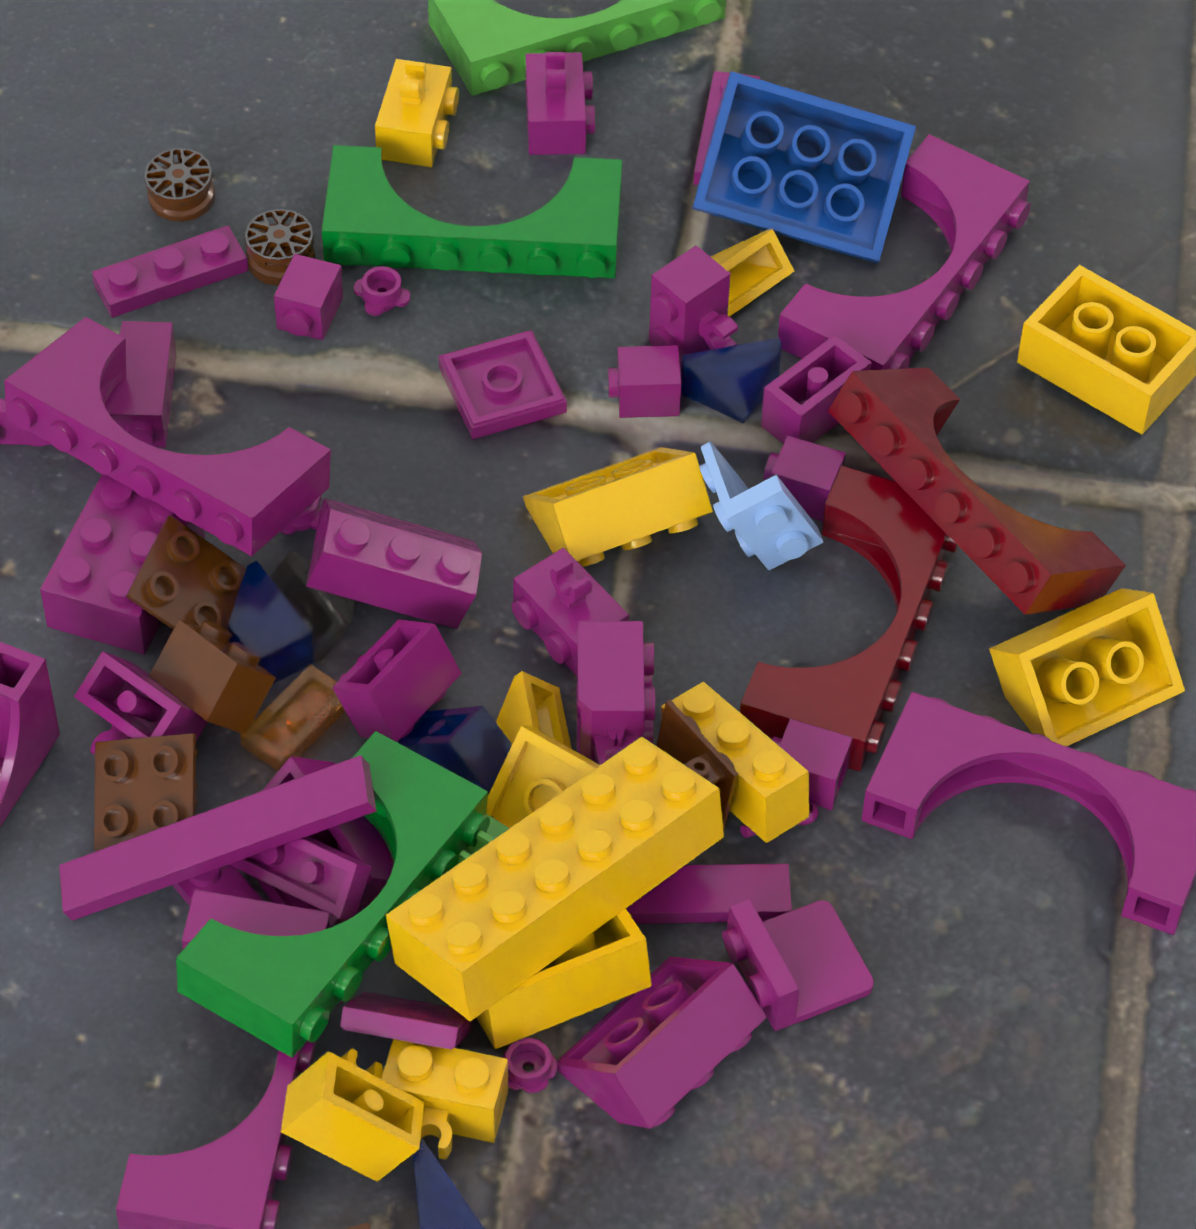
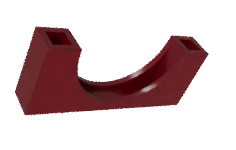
[828,367,1126,614]
[740,466,959,772]

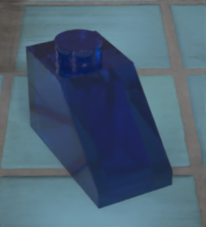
[228,560,314,685]
[397,706,512,793]

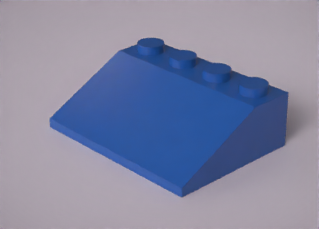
[692,71,916,264]

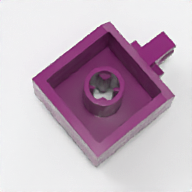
[576,621,655,765]

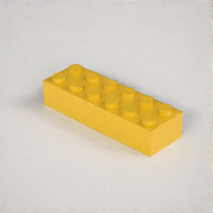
[386,736,724,1021]

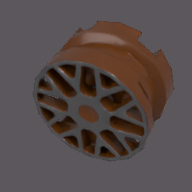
[144,148,215,222]
[245,209,315,286]

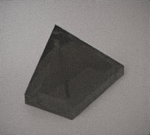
[261,551,356,662]

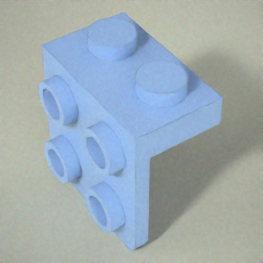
[700,441,824,571]

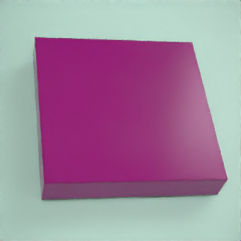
[438,330,567,440]
[340,991,474,1050]

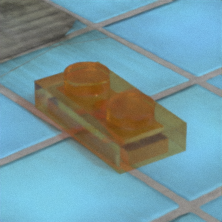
[240,664,345,771]

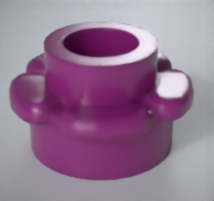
[502,1038,557,1094]

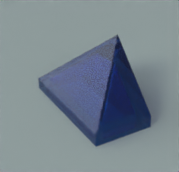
[681,338,782,424]

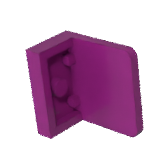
[722,898,874,1032]

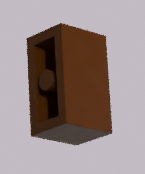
[149,619,276,735]

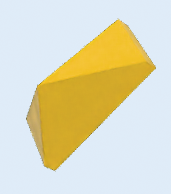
[710,229,794,317]
[485,671,572,755]

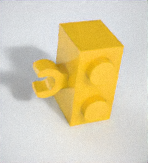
[375,59,459,167]
[381,1039,508,1160]
[281,1048,424,1182]

